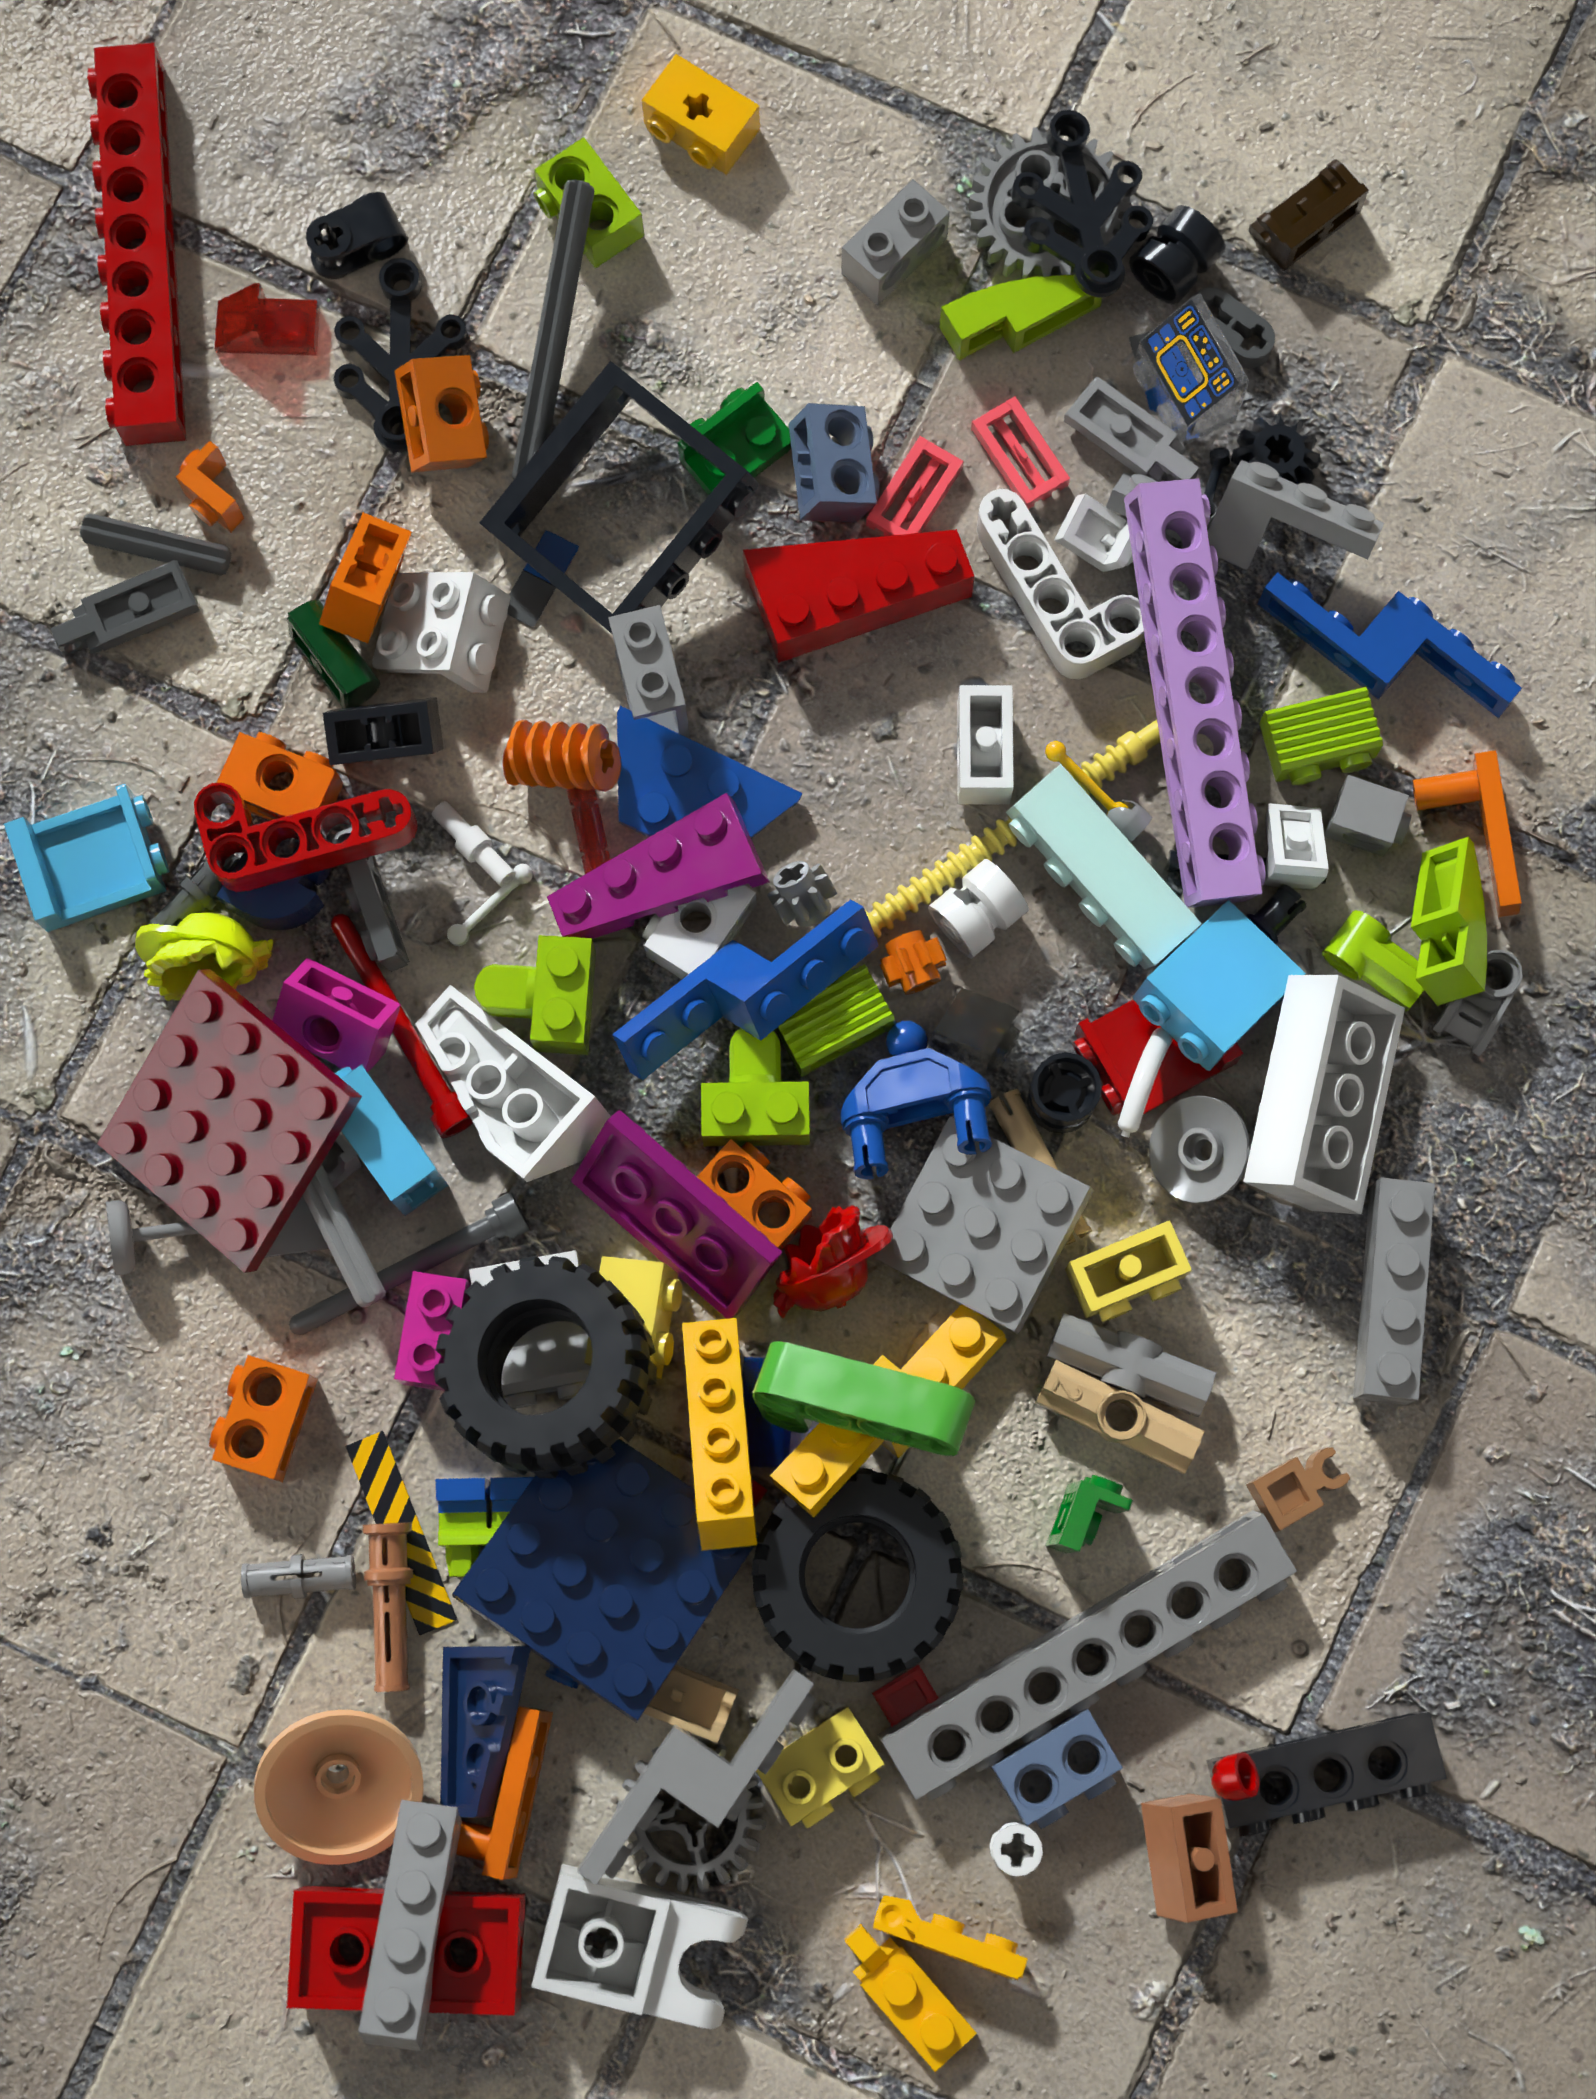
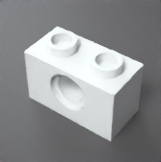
[957,685,1013,805]
[642,885,757,979]

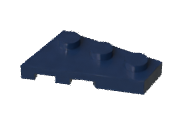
[440,1646,531,1818]

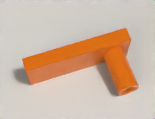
[1412,750,1522,917]
[456,1706,553,1880]

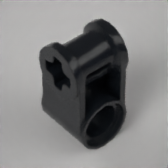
[306,192,409,280]

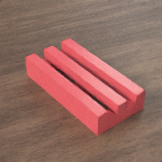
[971,396,1070,509]
[866,436,964,536]

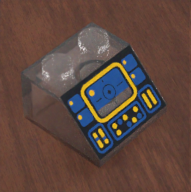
[1133,293,1250,446]

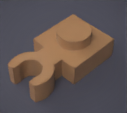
[1246,1447,1350,1532]

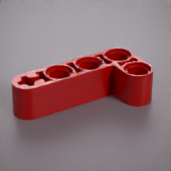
[194,783,418,892]

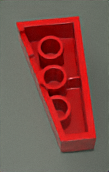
[743,529,975,663]

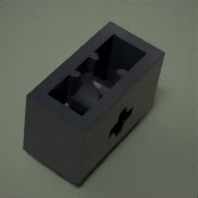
[323,697,444,765]

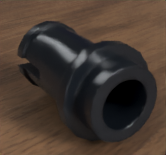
[1246,884,1307,945]

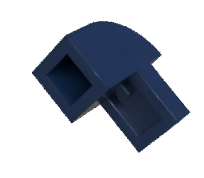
[216,840,332,931]

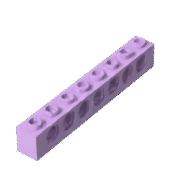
[1124,478,1266,908]

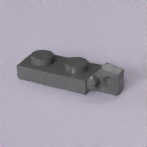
[50,560,200,656]
[328,827,410,972]

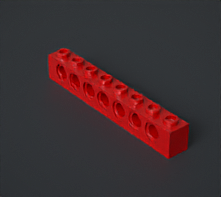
[87,42,186,446]

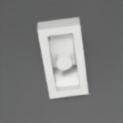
[1264,803,1329,889]

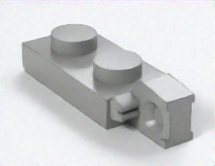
[1064,377,1199,482]

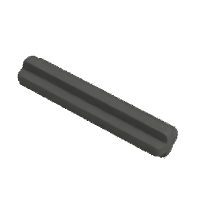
[80,513,231,576]

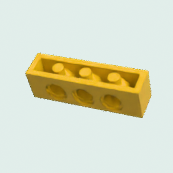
[682,1318,757,1551]

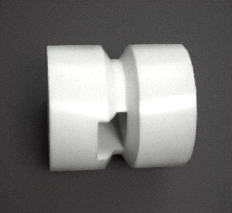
[928,859,1029,959]

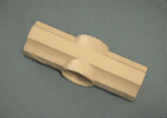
[1035,1360,1205,1475]

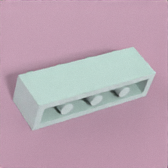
[1006,764,1202,970]

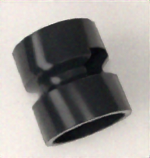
[1129,205,1226,305]
[1027,1052,1102,1134]

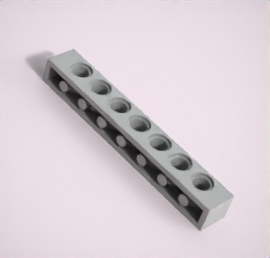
[878,1510,1297,1801]

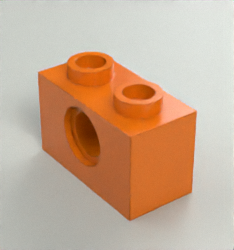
[394,355,489,473]
[217,732,343,821]

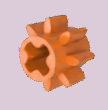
[880,930,947,995]

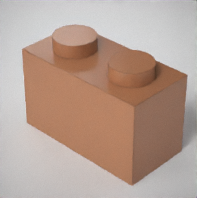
[1141,1794,1238,1923]

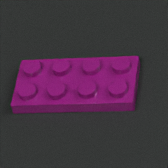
[571,1109,782,1319]

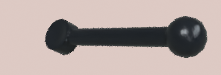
[1204,447,1231,518]

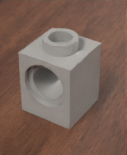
[1324,775,1412,857]

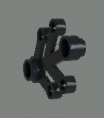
[1011,110,1153,297]
[333,258,468,452]

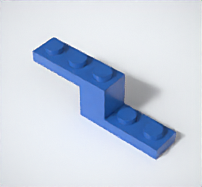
[1258,572,1522,719]
[612,899,879,1081]

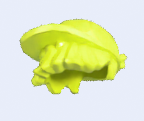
[135,913,274,1001]

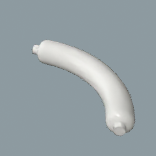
[1118,1027,1173,1138]

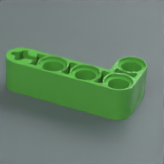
[752,1341,975,1456]

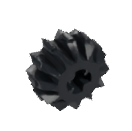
[1231,412,1321,485]

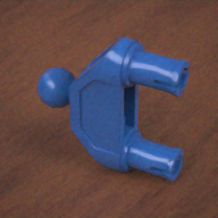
[840,1021,992,1179]

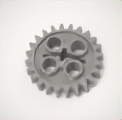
[968,127,1133,279]

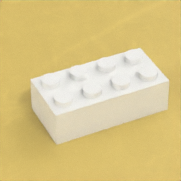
[1243,975,1405,1215]

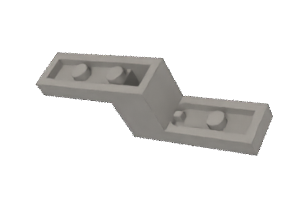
[1106,460,1384,570]
[577,1669,816,1885]

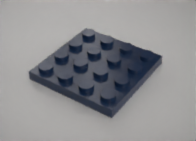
[452,1439,760,1723]

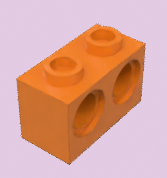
[319,512,412,644]
[697,1139,812,1251]
[209,1355,318,1482]

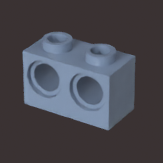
[789,403,879,522]
[990,1709,1123,1829]

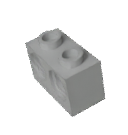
[841,179,950,306]

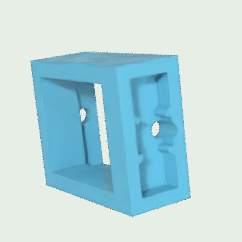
[335,1065,448,1216]

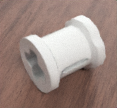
[989,1822,1043,1876]

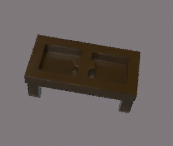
[1248,159,1369,271]

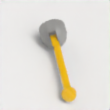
[1045,741,1152,842]

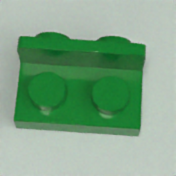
[677,382,792,495]
[1046,1475,1133,1553]

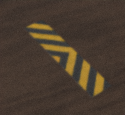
[345,1431,457,1636]

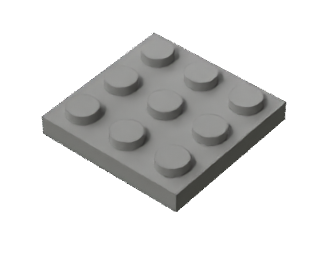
[875,1116,1094,1334]

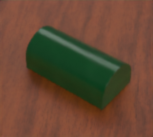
[287,600,380,708]

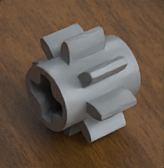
[767,861,837,927]

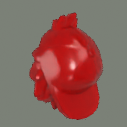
[773,1205,893,1319]

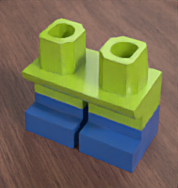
[435,1477,534,1577]

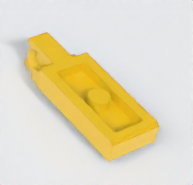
[872,1895,1028,1981]
[845,1924,977,2072]

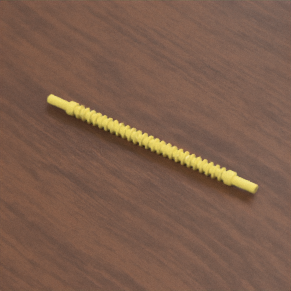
[865,720,1160,938]

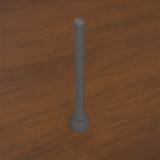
[289,1192,530,1335]

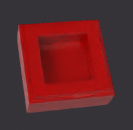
[872,1664,939,1726]

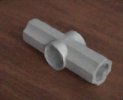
[1046,1313,1216,1417]

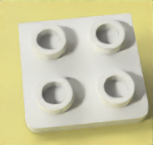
[372,572,511,693]

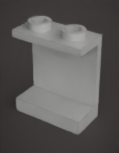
[608,605,690,739]

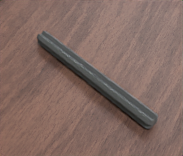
[512,180,594,479]

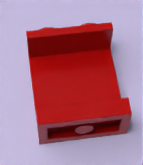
[1072,1000,1243,1116]

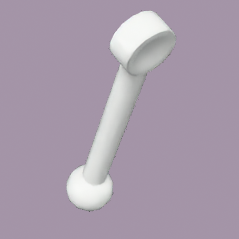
[447,864,533,946]

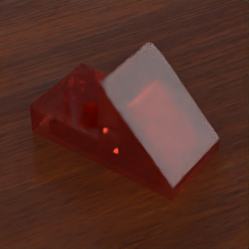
[214,283,320,356]

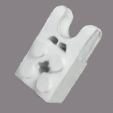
[531,1864,748,2029]

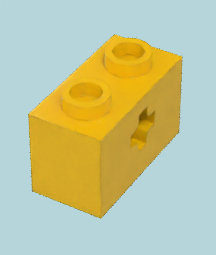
[642,54,760,175]

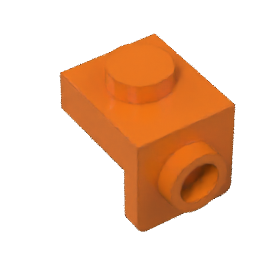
[176,441,244,533]

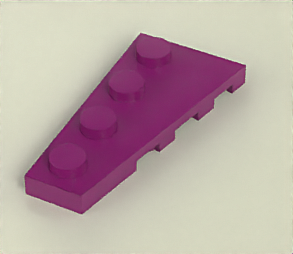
[547,793,770,939]

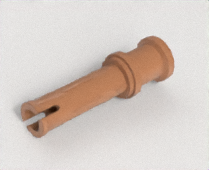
[363,1523,413,1692]

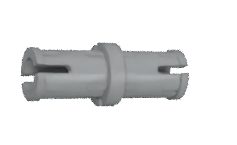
[241,1554,356,1599]

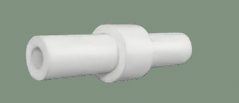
[432,801,516,887]

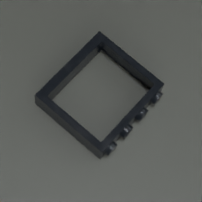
[479,361,761,634]

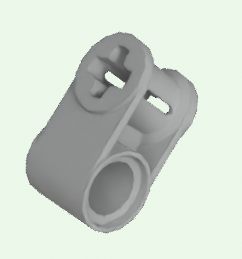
[1432,950,1523,1056]

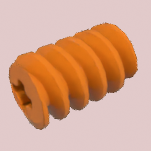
[502,720,621,792]

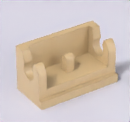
[643,1665,739,1743]

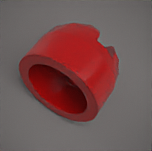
[1211,1752,1259,1801]

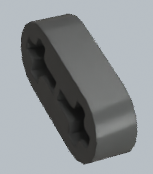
[1191,287,1275,369]

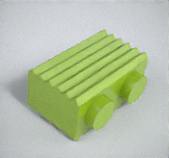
[1259,687,1383,785]
[775,964,895,1077]

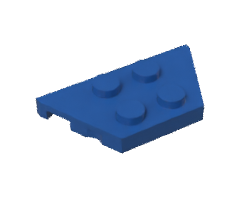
[617,706,802,839]

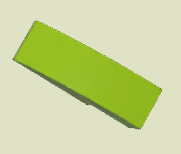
[939,275,1102,361]
[1411,836,1487,1006]

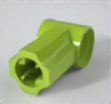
[1322,910,1424,1012]

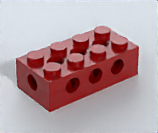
[287,1886,526,2016]

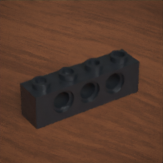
[1206,1711,1447,1836]

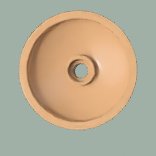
[254,1710,424,1865]

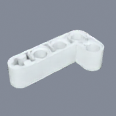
[977,489,1144,680]

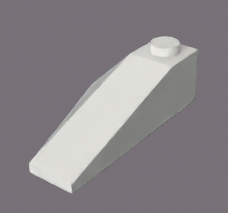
[415,985,611,1182]

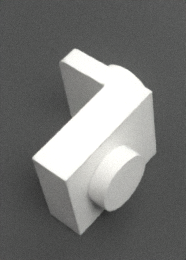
[1054,494,1133,572]

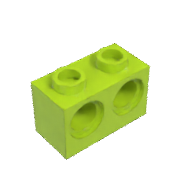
[533,137,645,268]

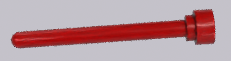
[331,914,473,1139]

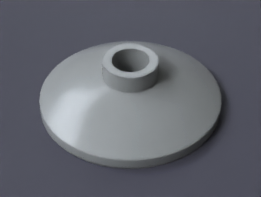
[1149,1096,1250,1203]

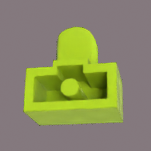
[474,935,596,1055]
[701,1028,810,1146]

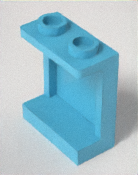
[4,783,169,932]
[1133,900,1306,1071]

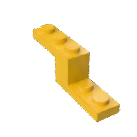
[770,1304,1007,1517]

